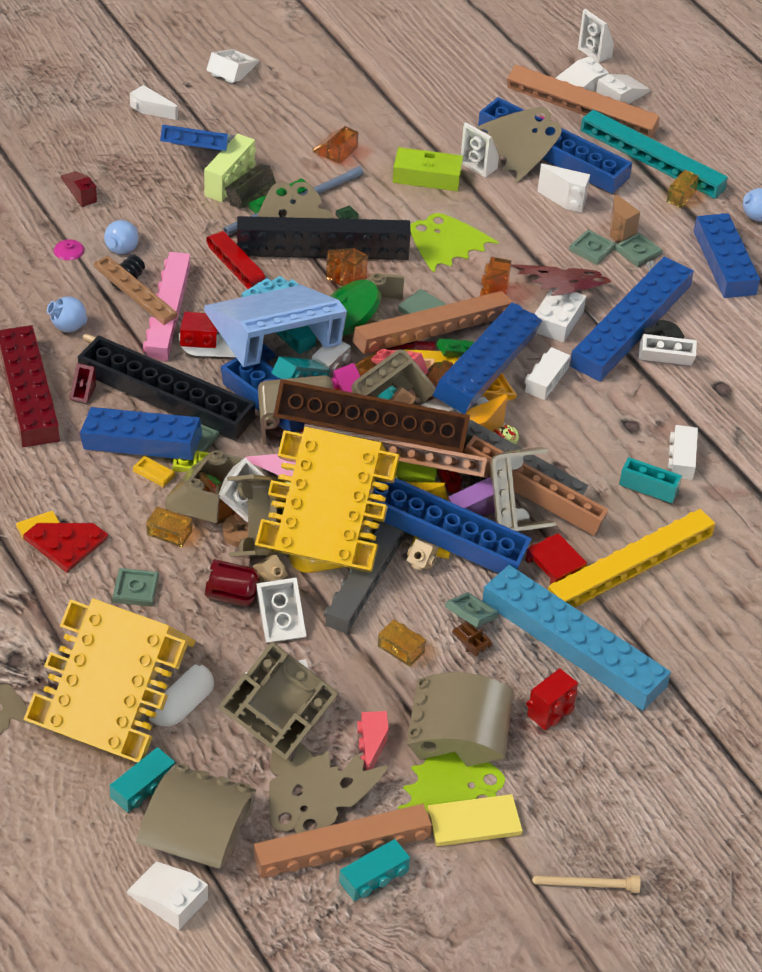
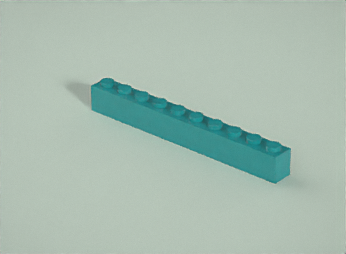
[580,110,728,199]

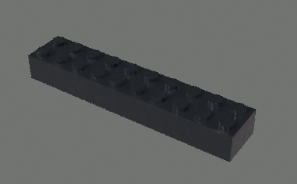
[237,216,411,260]
[78,335,255,441]

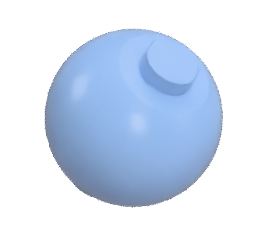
[743,188,762,221]
[104,220,139,255]
[47,296,87,332]

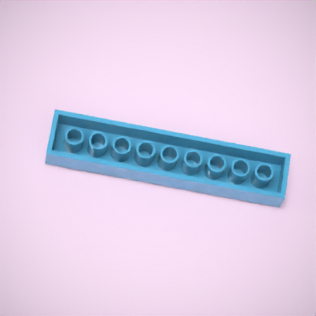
[482,565,671,711]

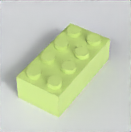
[204,133,256,202]

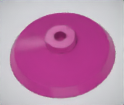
[53,239,85,260]

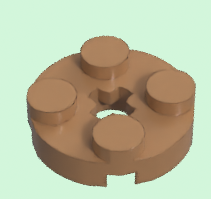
[222,512,249,547]

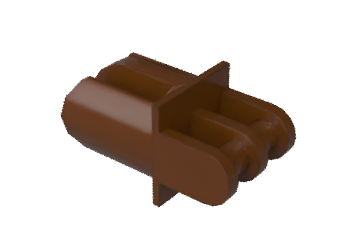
[452,621,492,656]

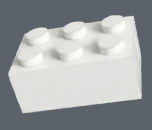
[535,288,586,343]

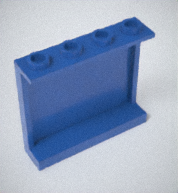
[160,124,235,151]

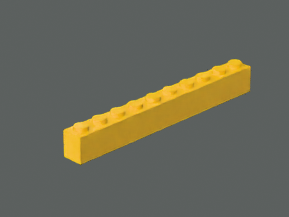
[548,509,715,608]

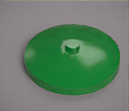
[330,280,381,336]

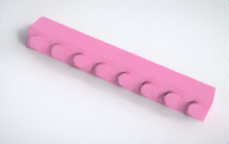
[143,252,190,362]

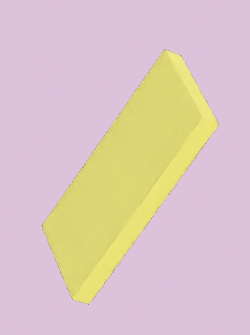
[427,794,522,847]

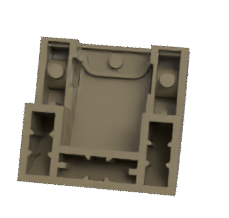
[218,642,340,760]
[406,672,514,767]
[136,764,257,869]

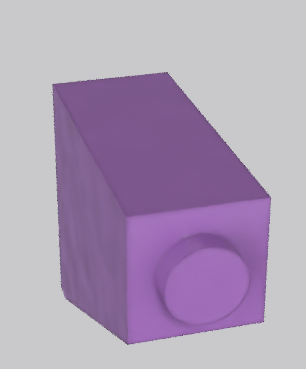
[448,477,495,516]

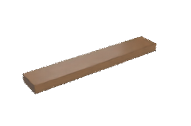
[94,255,177,325]

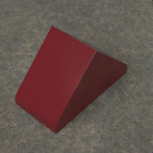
[69,363,96,403]

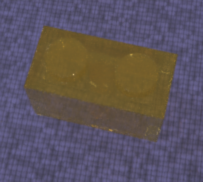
[666,170,699,208]
[146,506,193,548]
[378,619,426,667]

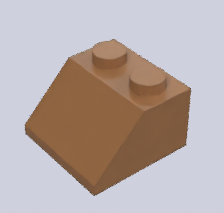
[610,194,640,243]

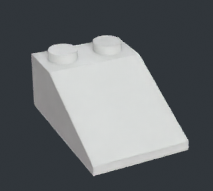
[578,9,614,63]
[207,49,259,83]
[556,56,609,92]
[596,74,651,104]
[461,123,499,178]
[537,164,590,213]
[219,458,265,522]
[256,578,306,643]
[127,861,208,930]

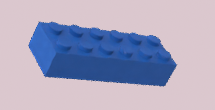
[693,213,760,298]
[221,358,307,432]
[80,407,202,460]

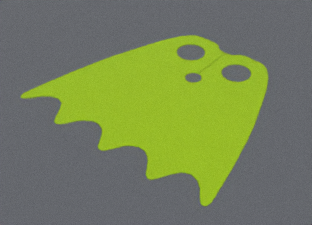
[410,213,499,272]
[398,752,505,813]

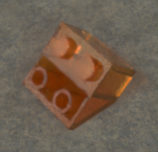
[313,126,359,164]
[326,248,368,286]
[480,257,512,296]

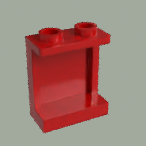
[180,312,219,348]
[526,533,587,586]

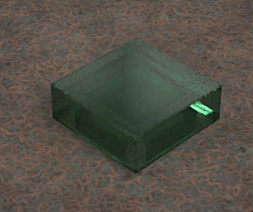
[335,205,359,219]

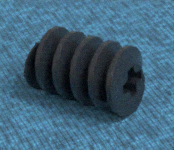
[110,255,146,291]

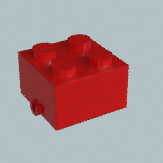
[526,668,578,730]

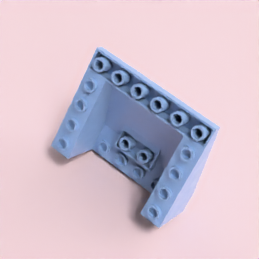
[204,285,347,367]

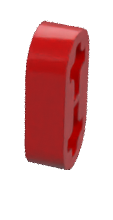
[437,468,462,493]

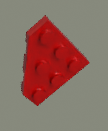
[23,523,108,573]

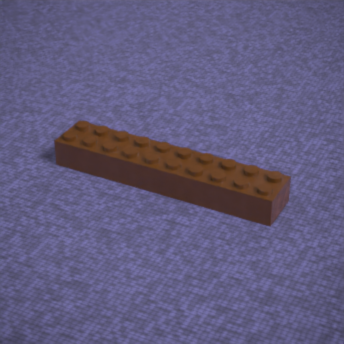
[273,379,470,453]

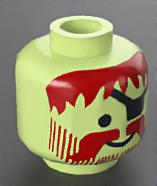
[492,425,519,445]

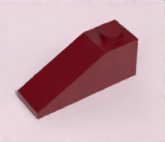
[61,171,97,207]

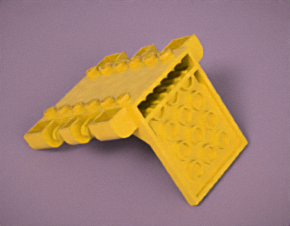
[255,427,400,572]
[24,598,196,762]

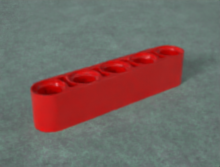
[206,231,266,289]

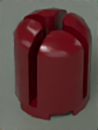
[205,559,260,607]

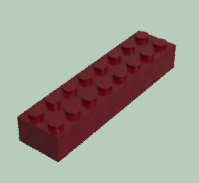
[0,325,60,448]

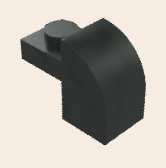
[641,320,684,339]

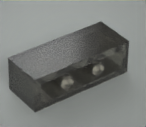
[225,164,276,208]

